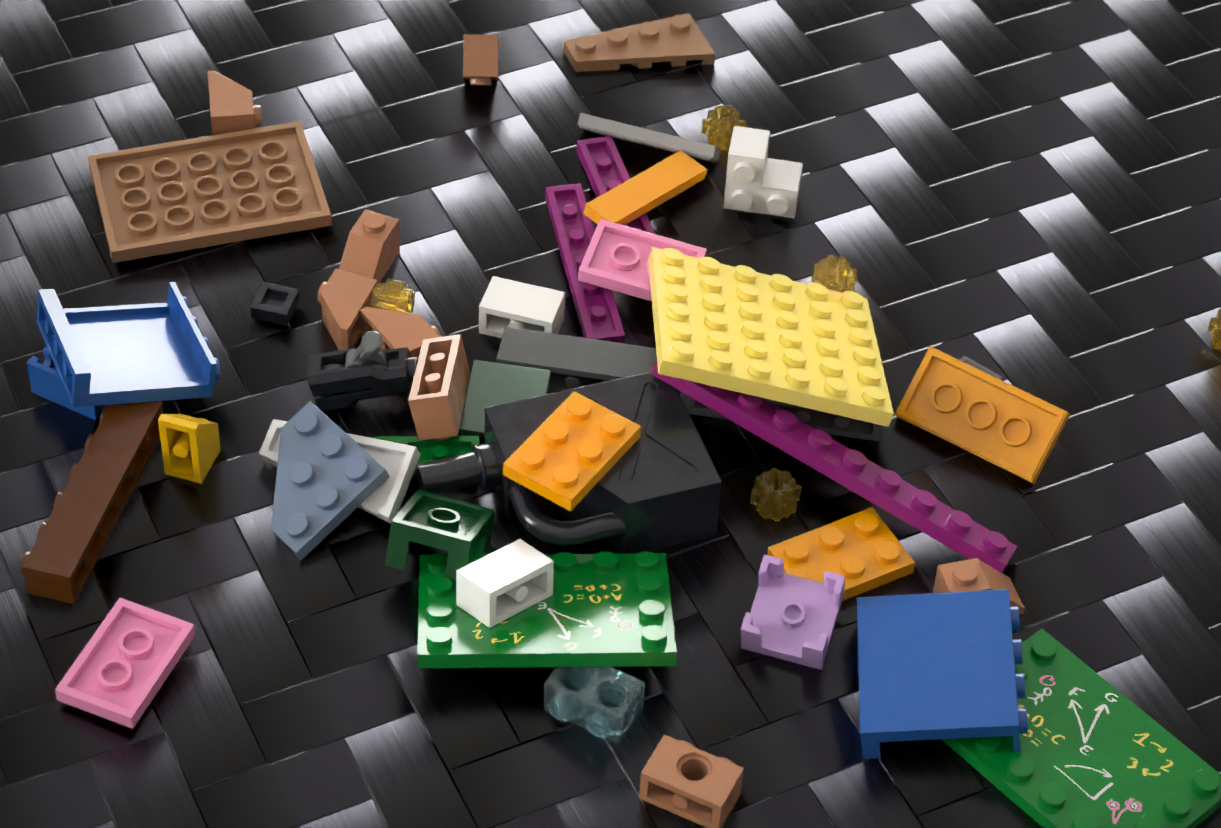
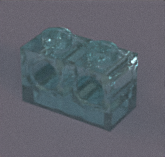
[544,667,645,744]

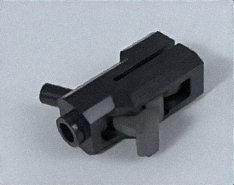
[307,331,418,413]

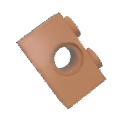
[639,735,744,828]

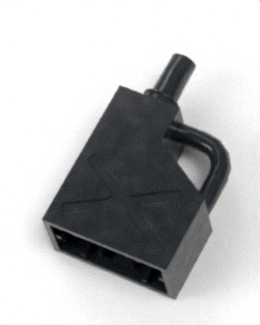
[416,372,722,554]

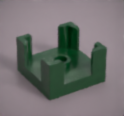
[385,490,495,584]

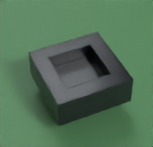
[250,282,300,326]

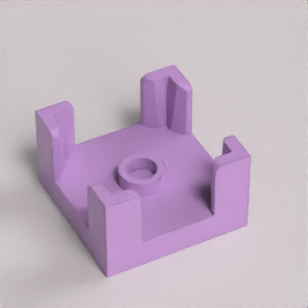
[741,555,845,670]

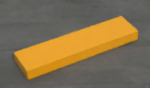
[583,150,707,225]

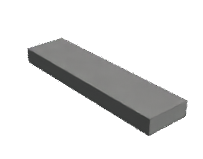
[577,113,721,163]

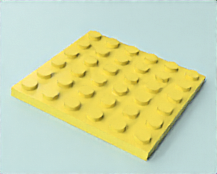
[648,247,894,427]

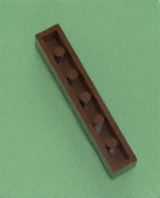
[21,401,164,604]

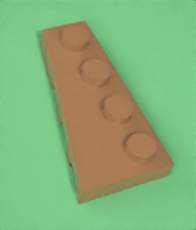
[563,13,715,72]

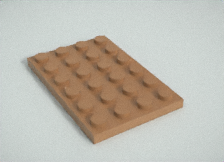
[88,121,332,263]

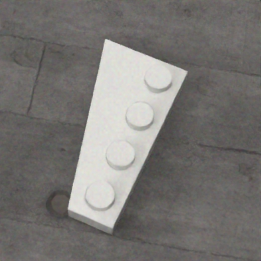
[259,419,420,524]

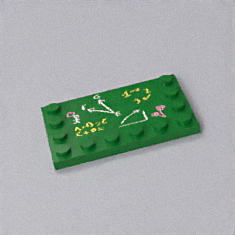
[417,551,677,668]
[941,629,1221,828]

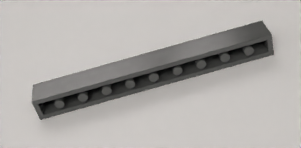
[496,327,887,441]

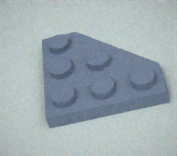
[271,401,390,560]

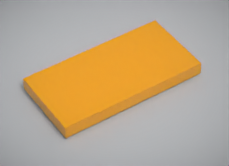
[894,346,1070,484]

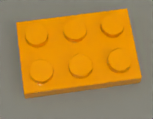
[503,391,641,512]
[767,507,915,601]

